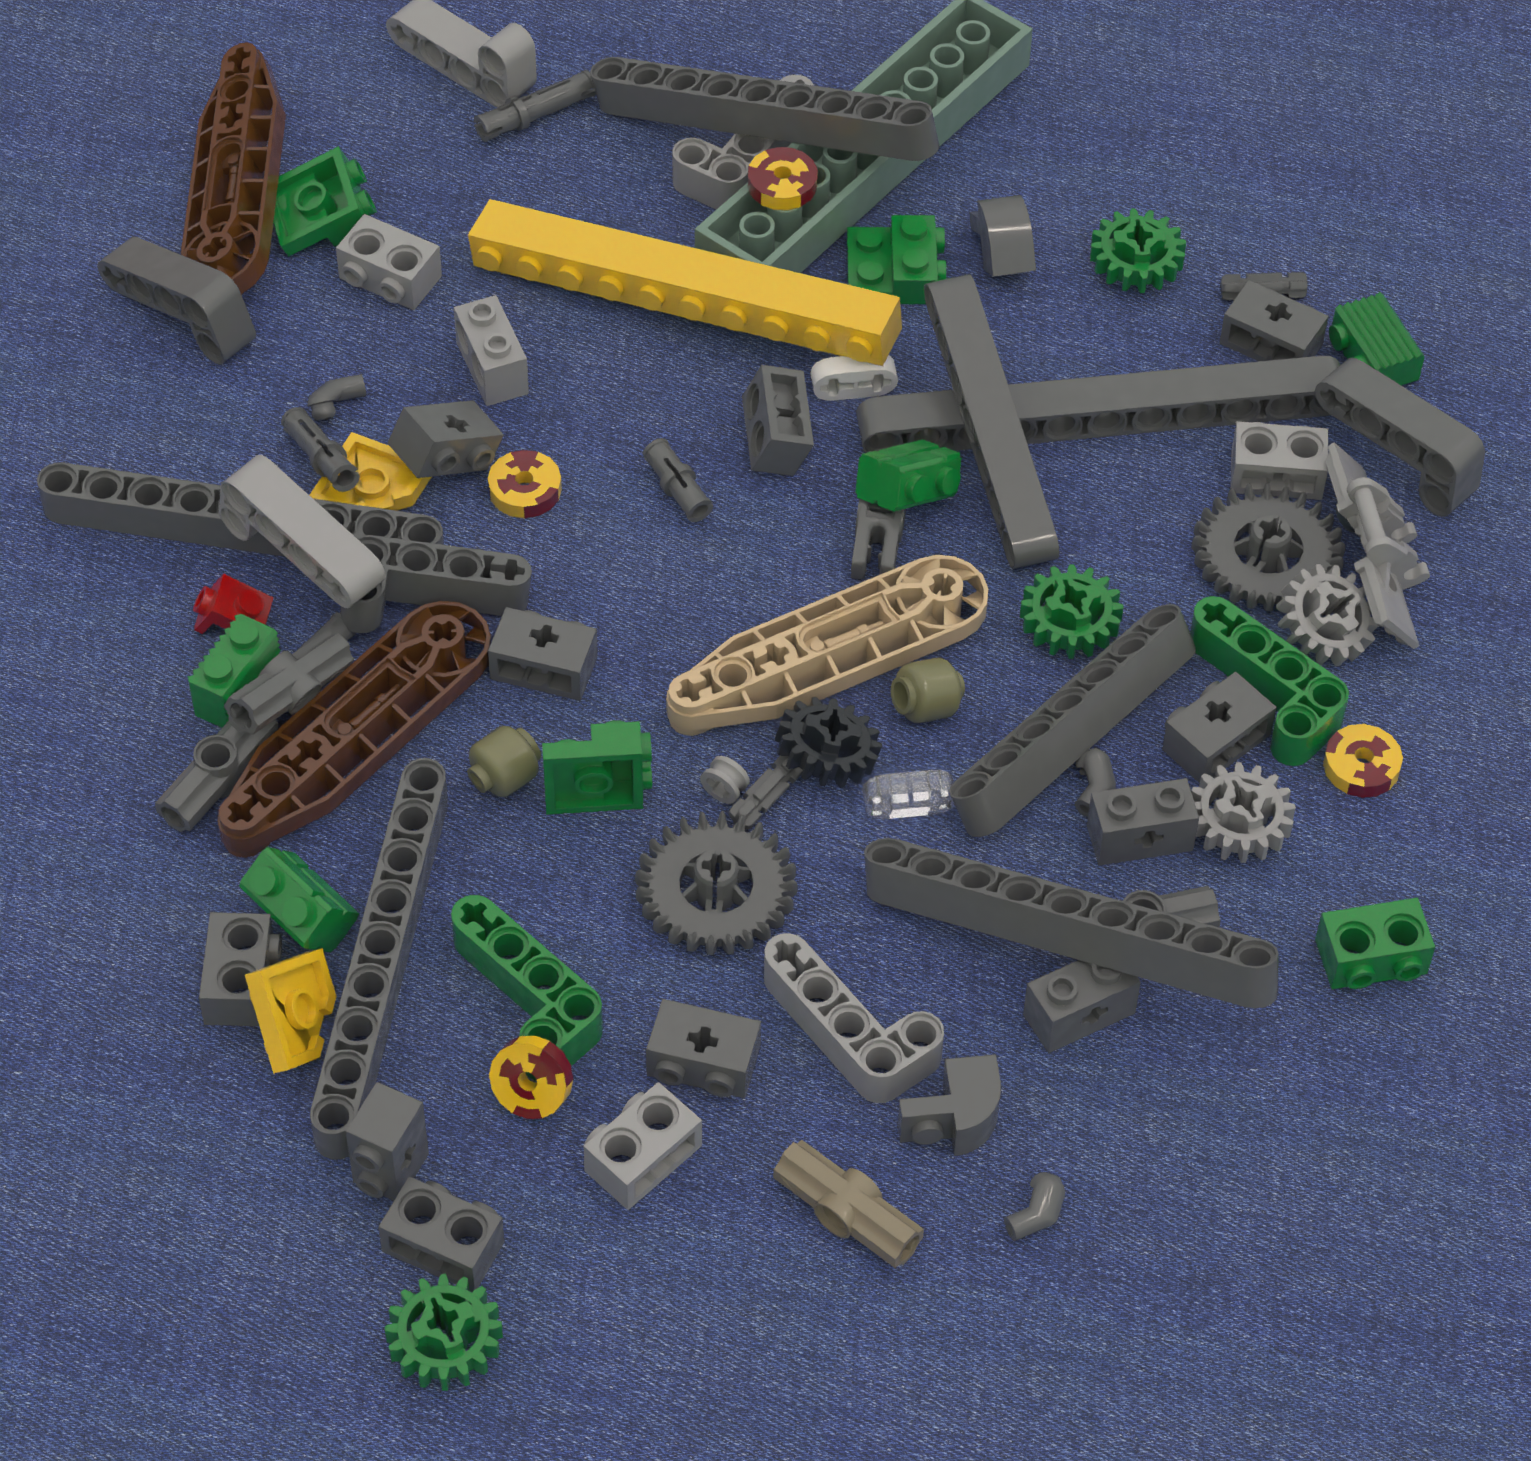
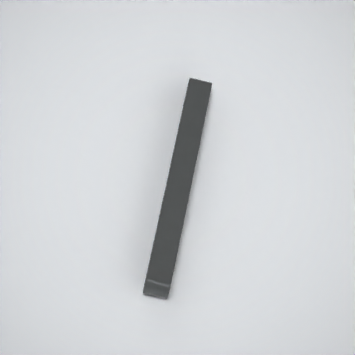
[856,356,1340,453]

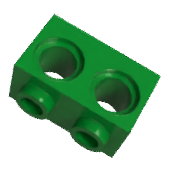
[1315,897,1435,990]

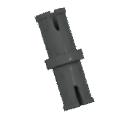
[643,438,713,522]

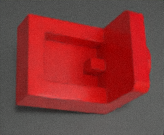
[193,573,274,634]

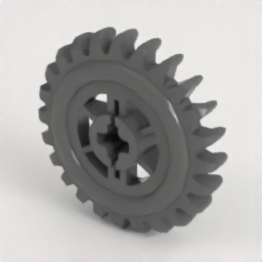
[1191,482,1346,611]
[635,811,798,955]

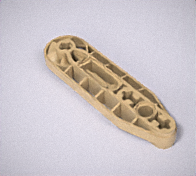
[666,555,988,736]

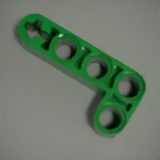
[1190,596,1349,766]
[451,895,603,1081]

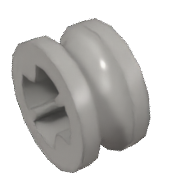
[700,756,750,804]

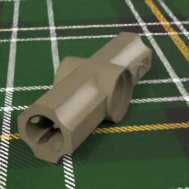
[773,1140,924,1268]

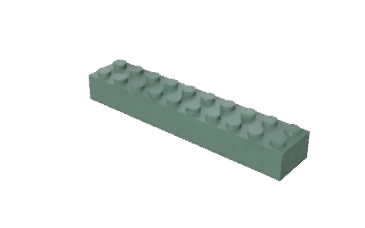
[695,0,1033,273]

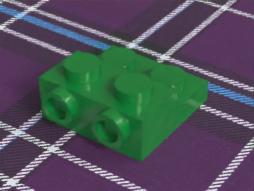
[273,146,377,257]
[846,215,946,304]
[542,720,652,815]

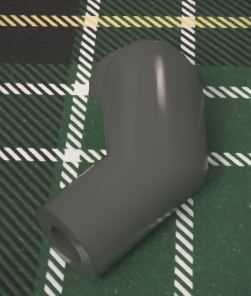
[307,374,366,421]
[1075,748,1116,817]
[1004,1172,1065,1241]

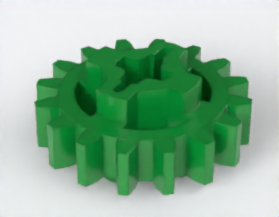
[1090,208,1186,293]
[1020,564,1124,659]
[385,1274,503,1391]

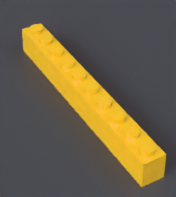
[468,199,902,366]

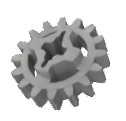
[1276,564,1378,667]
[1191,762,1296,863]

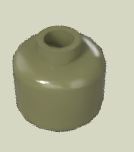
[891,657,965,724]
[467,725,541,798]

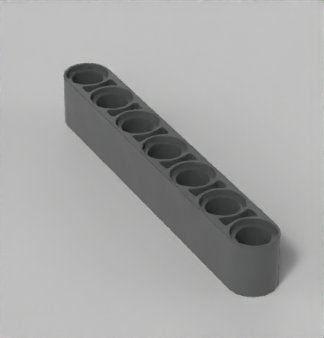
[924,274,1059,570]
[949,604,1196,837]

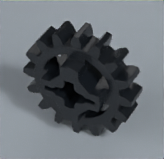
[775,697,882,788]

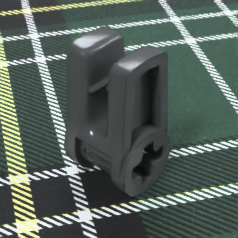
[851,499,906,580]

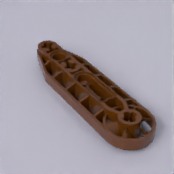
[180,42,286,295]
[217,601,491,858]

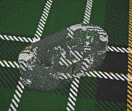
[862,770,955,819]

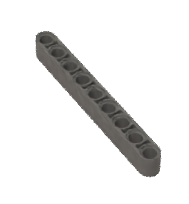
[590,57,940,161]
[37,462,444,557]
[310,758,448,1160]
[864,838,1279,1009]

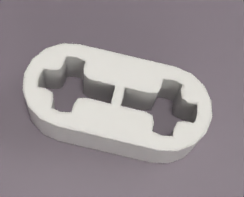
[810,355,898,401]

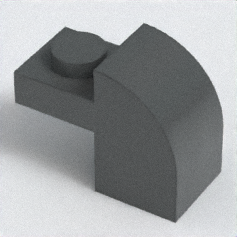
[969,195,1036,277]
[897,1054,1001,1156]

